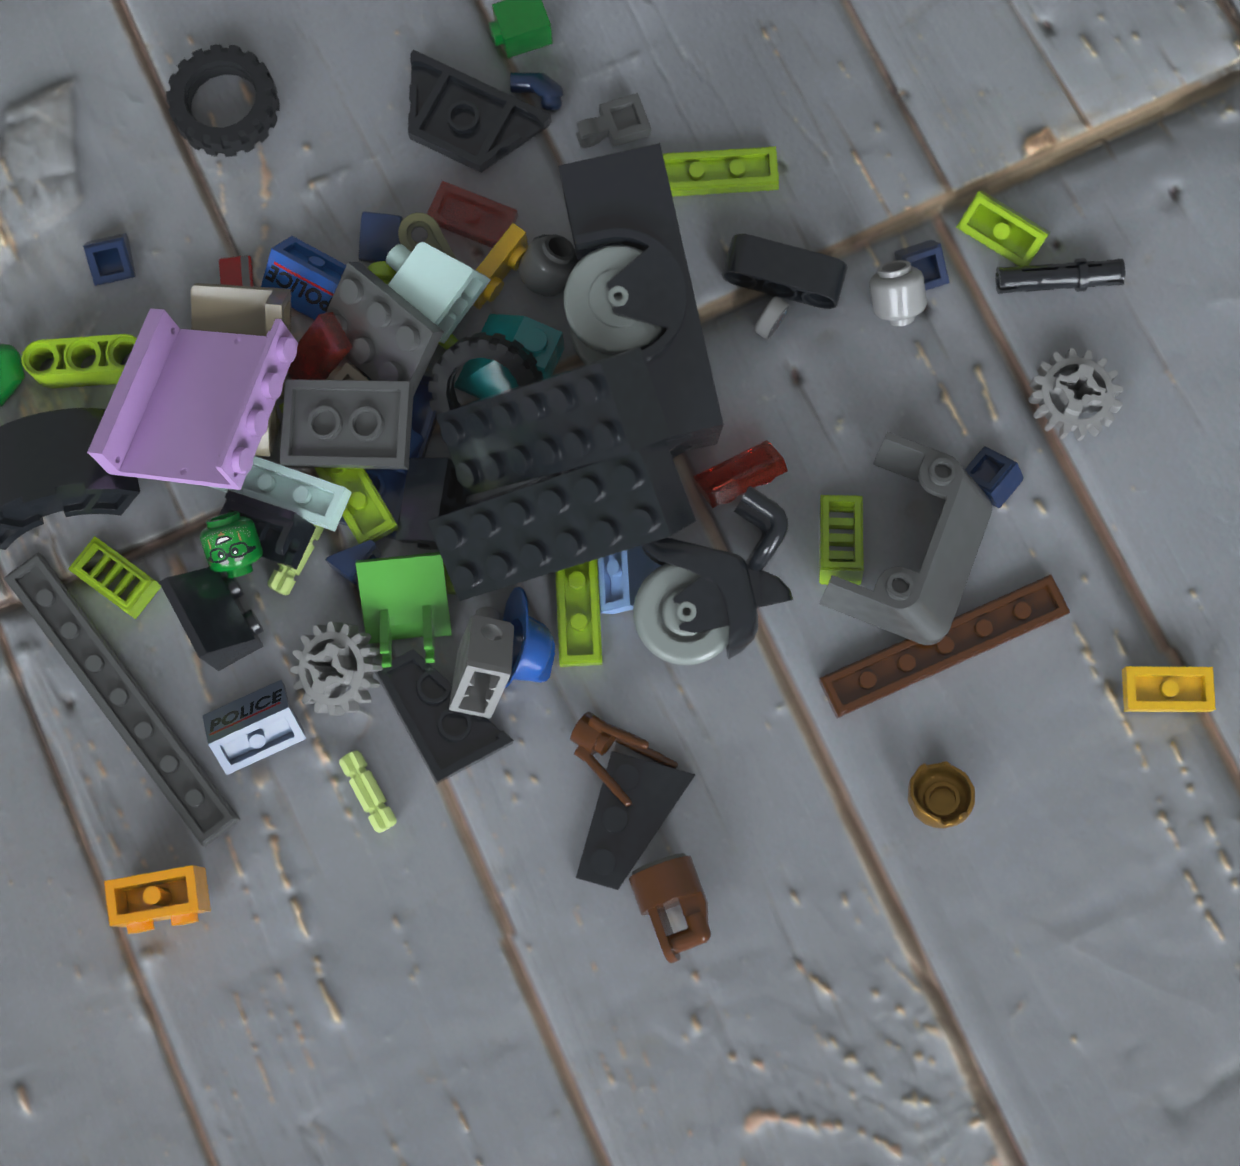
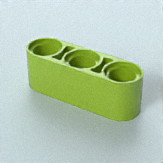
[21,334,137,389]

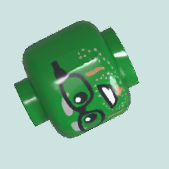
[200,511,263,578]

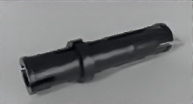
[996,258,1126,294]

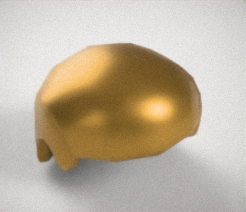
[908,761,975,828]

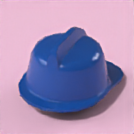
[503,587,555,688]

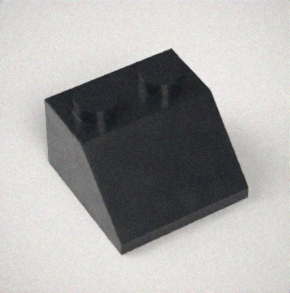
[159,567,264,671]

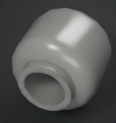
[869,260,927,326]

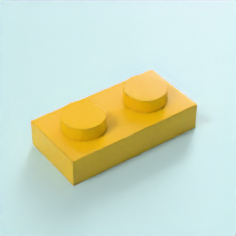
[473,223,528,310]
[1122,666,1216,712]

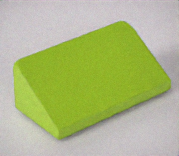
[956,190,1050,267]

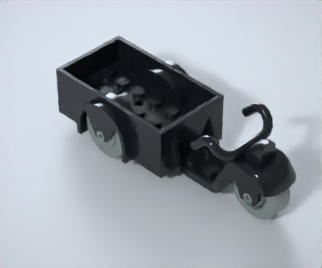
[559,143,793,665]

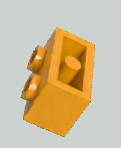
[104,865,211,934]

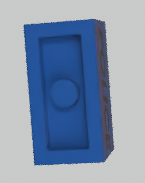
[261,236,346,323]

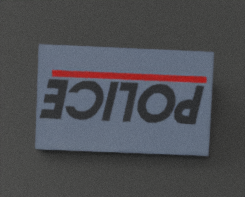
[202,680,306,775]

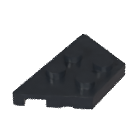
[408,49,552,173]

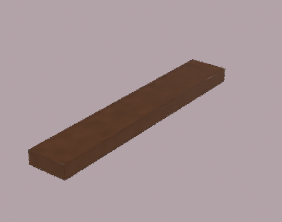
[819,574,1070,719]

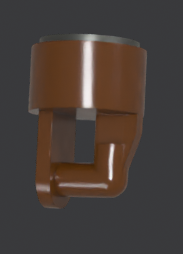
[629,853,711,964]

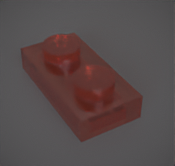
[427,181,518,248]
[288,312,353,380]
[693,440,788,508]

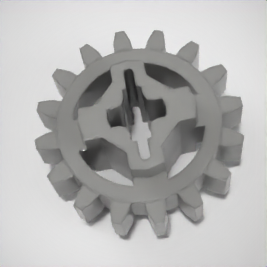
[1028,348,1124,441]
[290,622,383,716]

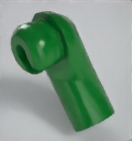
[0,344,25,407]

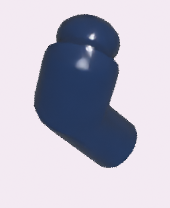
[510,72,564,111]

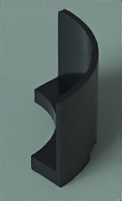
[0,408,140,550]

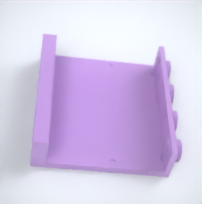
[87,308,299,490]

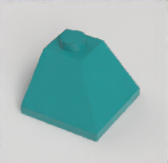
[454,314,565,399]

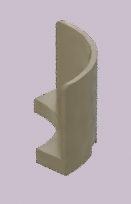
[191,283,291,457]

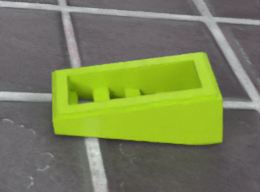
[819,495,864,585]
[68,536,161,619]

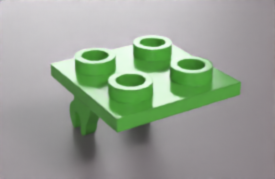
[356,552,452,668]

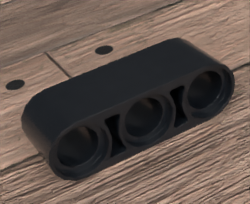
[721,234,848,309]

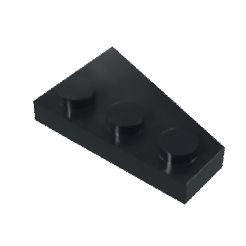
[375,649,514,785]
[576,751,695,890]

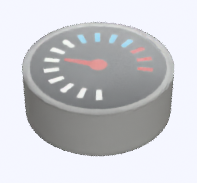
[754,297,790,340]

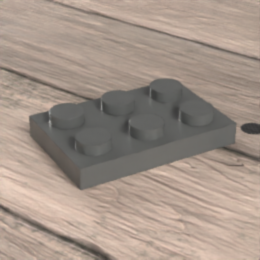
[317,262,444,396]
[280,379,414,470]

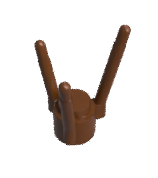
[570,711,678,807]

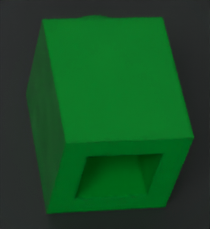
[488,0,553,59]

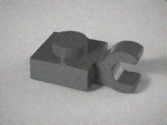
[576,93,651,149]

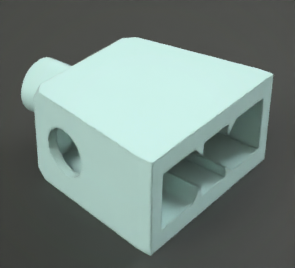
[386,241,491,343]

